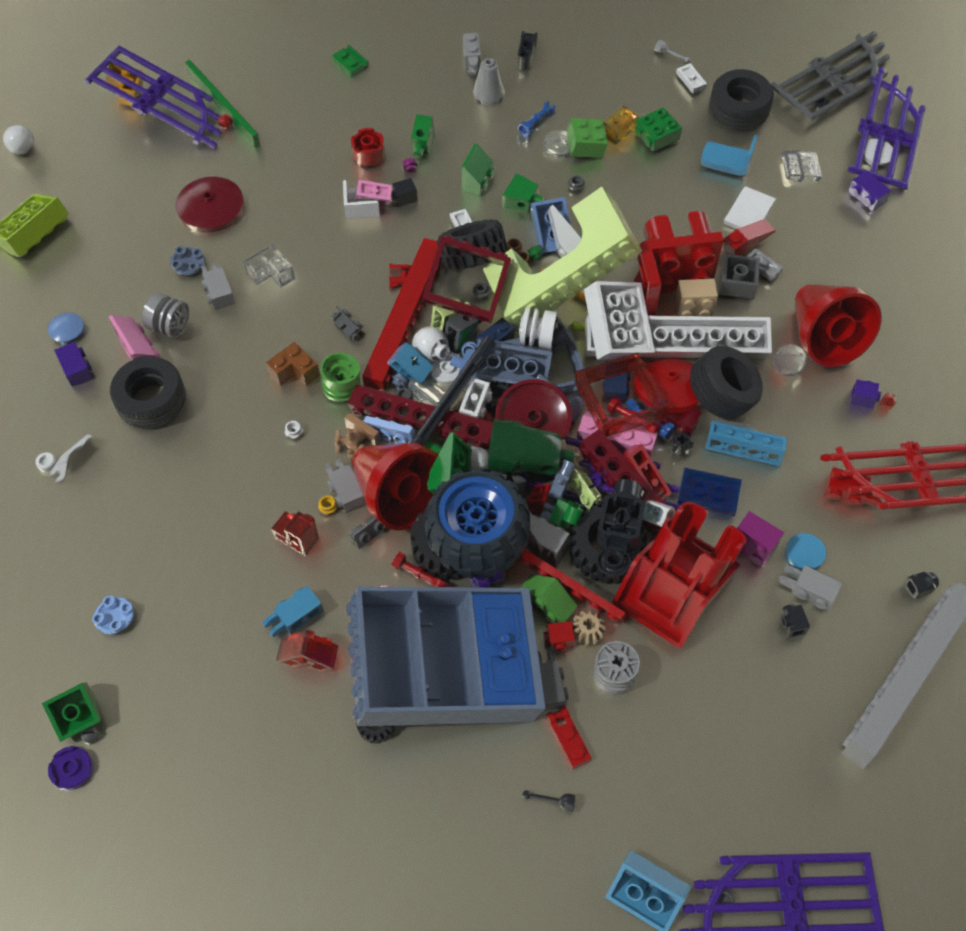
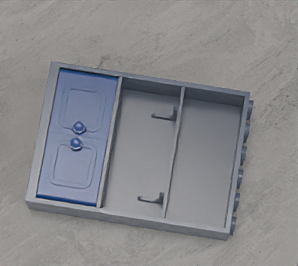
[346,587,546,726]

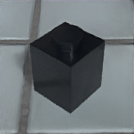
[391,178,418,207]

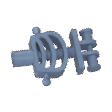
[541,460,575,522]

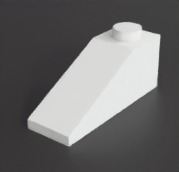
[548,205,581,258]

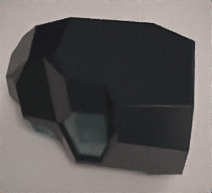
[904,571,939,599]

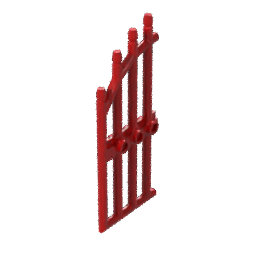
[820,441,966,510]

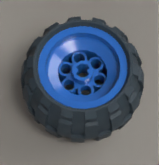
[425,468,531,579]

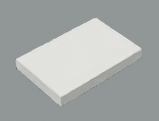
[723,186,776,229]

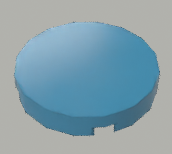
[785,533,826,571]

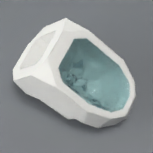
[643,500,676,527]

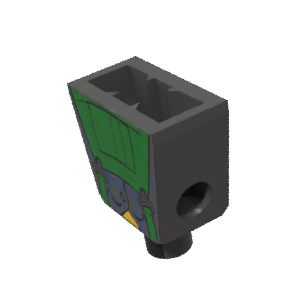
[445,314,482,354]

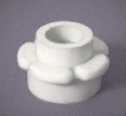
[284,421,303,439]

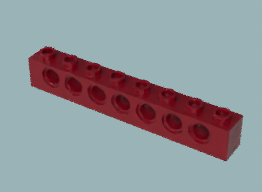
[348,384,493,450]

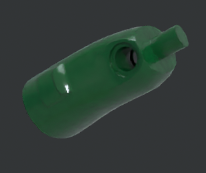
[487,419,574,475]

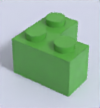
[520,574,578,623]

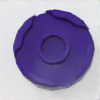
[48,746,93,791]

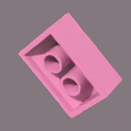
[108,315,160,360]

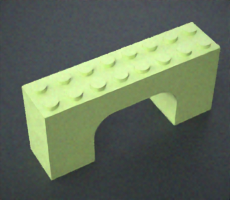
[483,187,642,328]

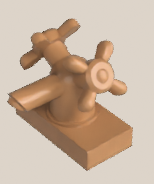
[334,413,381,460]

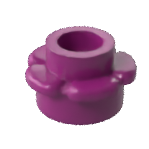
[402,158,418,173]

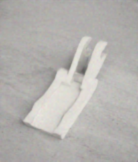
[50,434,92,482]

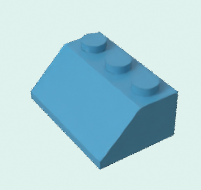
[605,850,691,931]

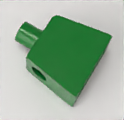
[411,114,435,158]
[502,173,545,212]

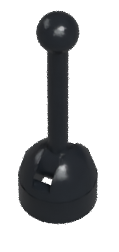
[522,790,576,812]

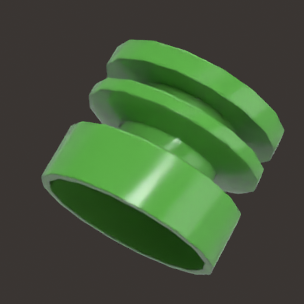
[320,352,361,402]

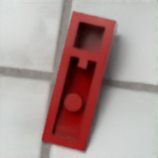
[723,219,776,256]
[621,444,672,500]

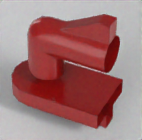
[389,263,411,289]

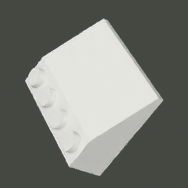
[584,281,655,360]

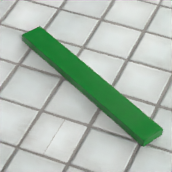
[185,60,260,148]

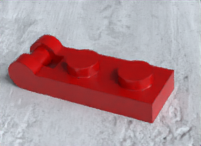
[546,706,592,769]

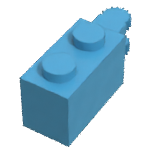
[262,586,324,637]

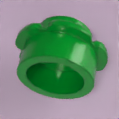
[527,244,544,259]

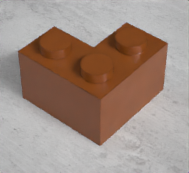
[266,342,320,386]

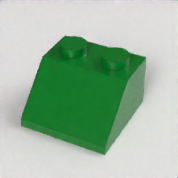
[461,143,495,196]
[42,682,101,742]

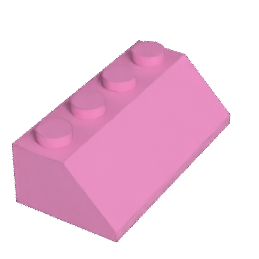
[577,410,659,458]

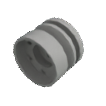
[142,292,189,338]
[593,641,640,695]

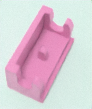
[355,180,392,205]

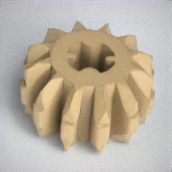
[572,610,606,646]

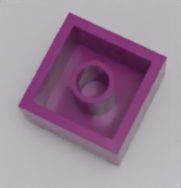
[737,511,784,567]

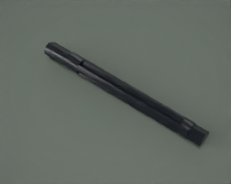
[410,336,496,445]

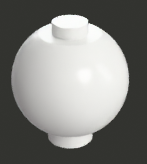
[412,326,450,363]

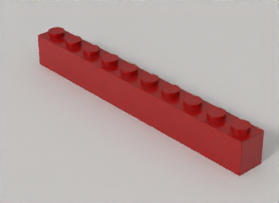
[362,238,442,391]

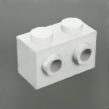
[459,378,493,419]

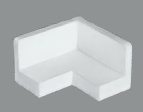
[343,180,380,219]

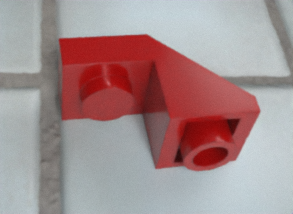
[526,484,552,515]

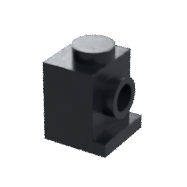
[781,604,810,639]

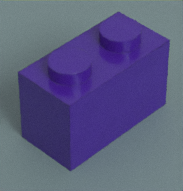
[848,170,891,211]
[54,341,93,387]

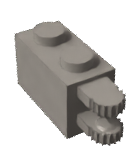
[462,33,481,76]
[201,262,236,310]
[325,458,366,513]
[779,565,843,611]

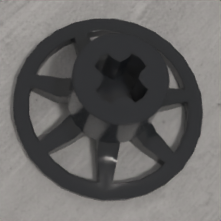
[552,316,576,351]

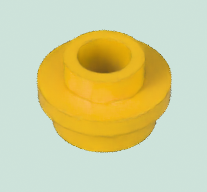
[318,496,338,515]

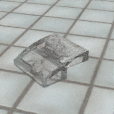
[781,150,822,182]

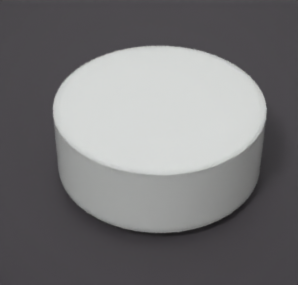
[35,452,57,472]

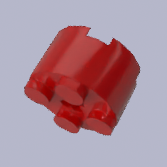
[351,128,385,167]

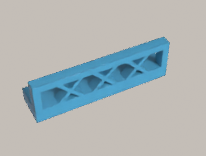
[705,420,787,467]

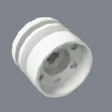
[519,307,558,350]

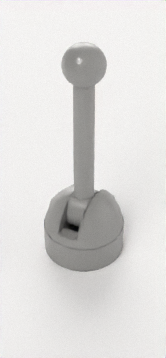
[654,39,691,63]

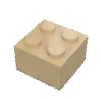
[674,279,718,317]

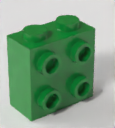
[635,107,682,152]

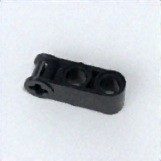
[517,31,538,70]

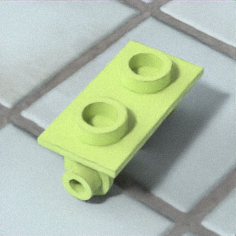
[569,469,603,511]

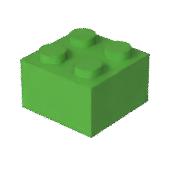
[566,118,608,158]

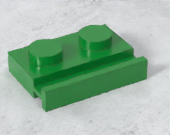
[331,45,369,77]

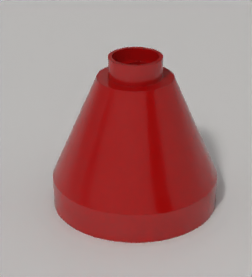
[795,284,882,367]
[352,442,438,530]

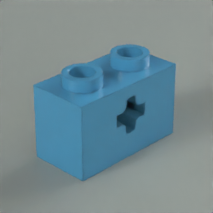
[387,342,434,387]

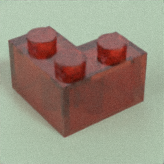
[271,511,319,556]
[276,630,339,672]

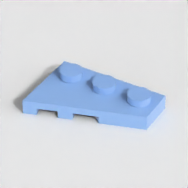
[363,416,416,443]

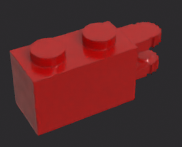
[824,467,881,506]

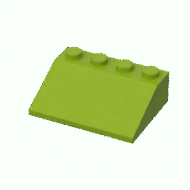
[0,193,70,257]

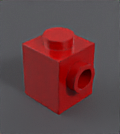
[543,621,575,652]

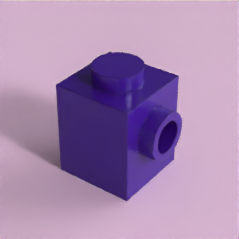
[850,379,881,409]

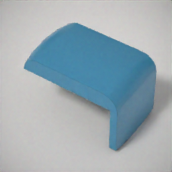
[702,135,758,176]

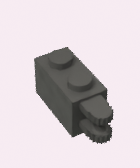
[538,649,569,711]

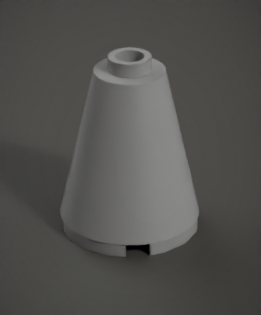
[473,58,505,105]

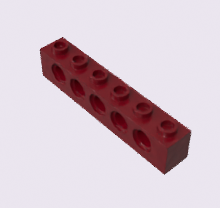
[579,429,666,536]

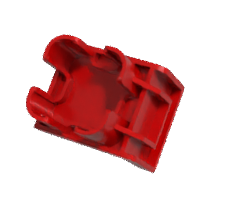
[634,211,724,316]
[612,502,746,648]

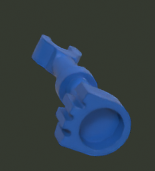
[518,101,556,138]
[625,398,675,441]

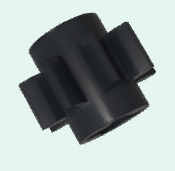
[669,432,694,457]

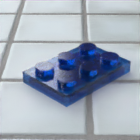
[677,467,742,517]

